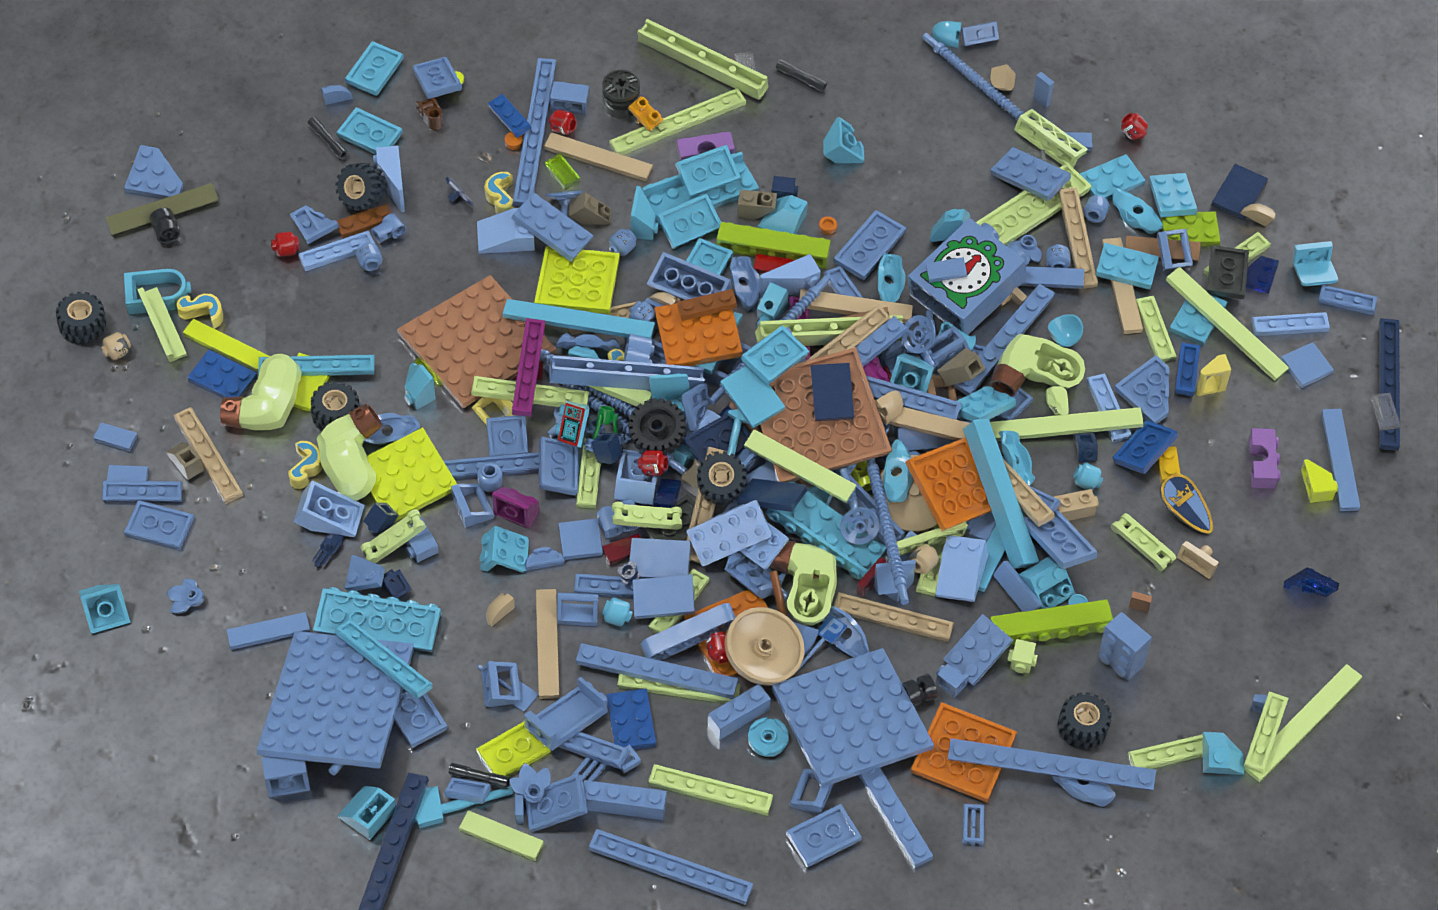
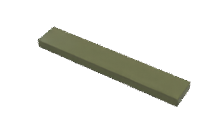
[106,183,218,236]

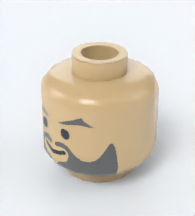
[101,332,131,360]
[909,545,938,574]

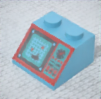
[555,400,589,448]

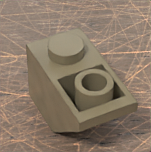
[737,190,777,219]
[569,193,612,225]
[937,348,985,386]
[166,442,204,480]

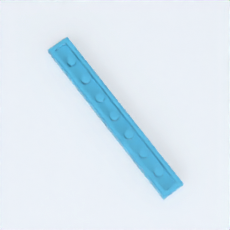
[503,299,655,339]

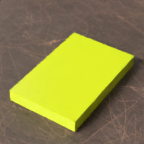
[293,353,330,412]
[476,721,550,776]

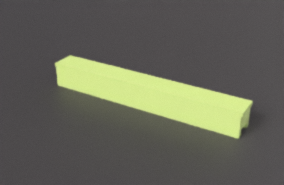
[637,19,769,100]
[755,315,903,346]

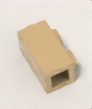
[1054,489,1099,521]

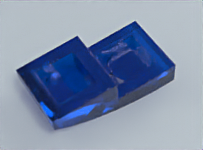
[654,479,681,508]

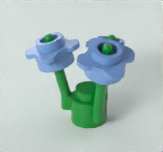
[582,406,628,453]

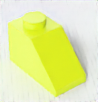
[1301,459,1338,503]

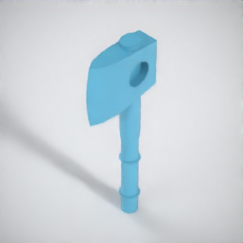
[414,786,514,829]

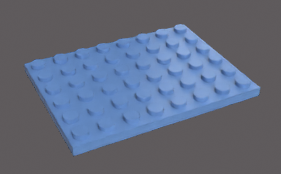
[257,631,414,768]

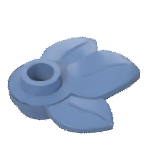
[1007,235,1042,265]
[167,579,204,613]
[510,763,551,803]

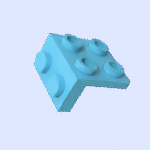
[1292,241,1338,286]
[649,373,690,416]
[479,526,529,572]

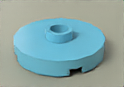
[748,717,788,757]

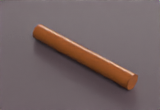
[769,570,788,617]

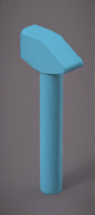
[727,409,748,455]

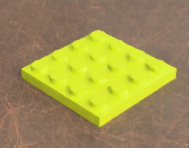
[534,246,620,314]
[367,427,457,522]

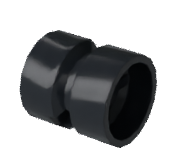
[149,208,180,243]
[901,674,938,706]

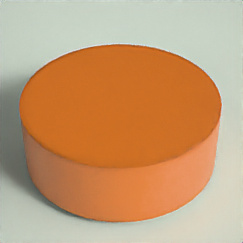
[505,132,523,150]
[818,216,837,235]

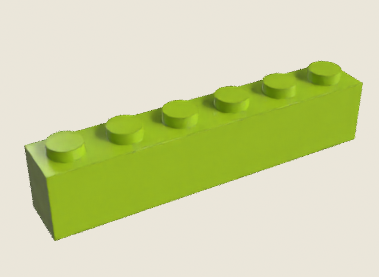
[716,222,831,269]
[990,599,1113,644]

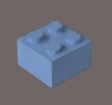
[261,756,310,798]

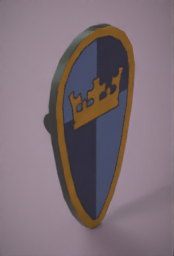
[1160,474,1213,534]

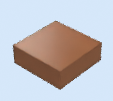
[1129,591,1152,612]

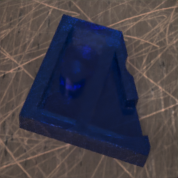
[1246,256,1279,294]
[1283,567,1339,597]

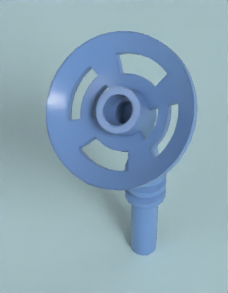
[545,191,582,217]
[902,310,936,354]
[840,468,880,544]

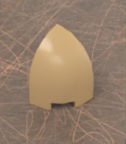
[990,64,1016,91]
[1240,203,1275,227]
[649,292,681,306]
[876,390,903,423]
[486,593,515,627]

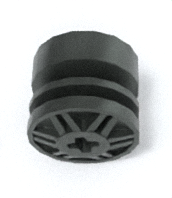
[602,69,640,118]

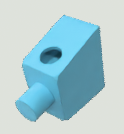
[755,282,789,328]

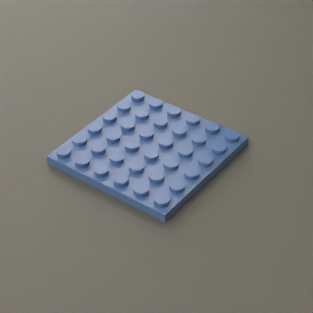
[772,648,934,787]

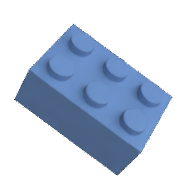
[1098,612,1152,681]

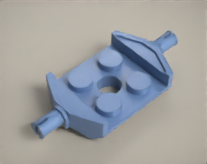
[725,551,789,602]

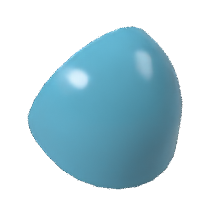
[1048,314,1083,347]

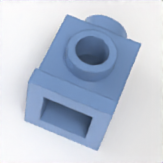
[936,664,969,698]

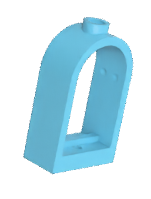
[124,269,191,315]

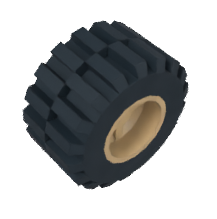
[335,163,387,210]
[56,292,106,343]
[311,381,360,430]
[697,451,746,505]
[1057,692,1112,749]

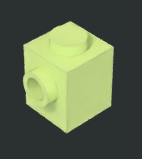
[1007,639,1038,673]

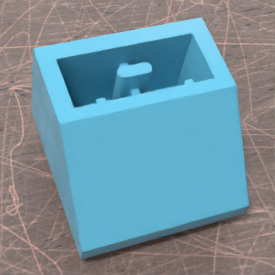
[1019,556,1076,609]
[338,786,396,840]

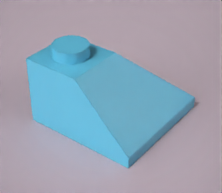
[631,186,659,240]
[758,195,808,234]
[890,353,934,393]
[79,584,130,634]

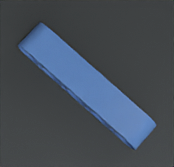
[641,603,736,661]

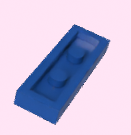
[488,94,531,138]
[1175,342,1200,396]

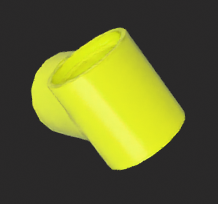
[850,461,872,492]

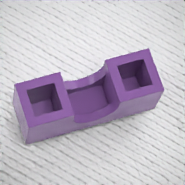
[677,132,735,161]
[1249,428,1281,489]

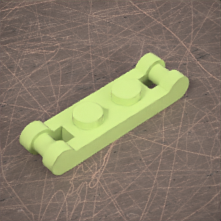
[612,502,682,530]
[360,509,426,563]
[1111,513,1176,571]

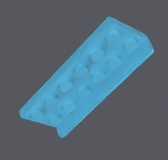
[642,152,759,228]
[765,482,886,580]
[313,587,442,652]

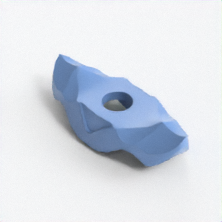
[730,256,760,312]
[556,333,621,352]
[363,413,420,444]
[822,606,870,657]
[1052,776,1116,807]

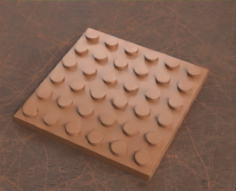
[397,275,557,408]
[759,347,892,483]

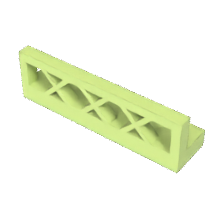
[1014,109,1088,168]
[137,287,187,363]

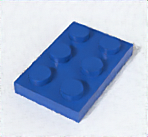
[187,349,257,398]
[1112,420,1178,474]
[606,689,656,749]

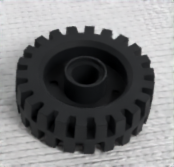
[628,398,687,456]

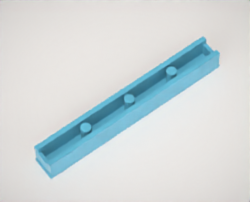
[963,418,1039,570]

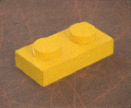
[1158,446,1180,484]

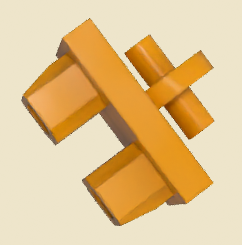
[627,96,664,132]

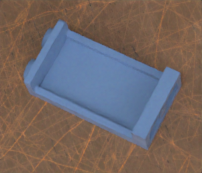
[524,677,608,751]

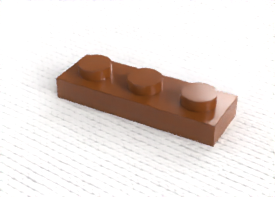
[336,203,392,239]
[677,289,737,321]

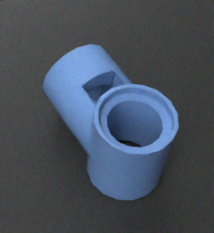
[371,213,406,243]

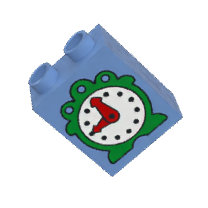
[908,218,1027,335]

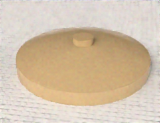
[880,455,938,533]
[725,607,804,685]

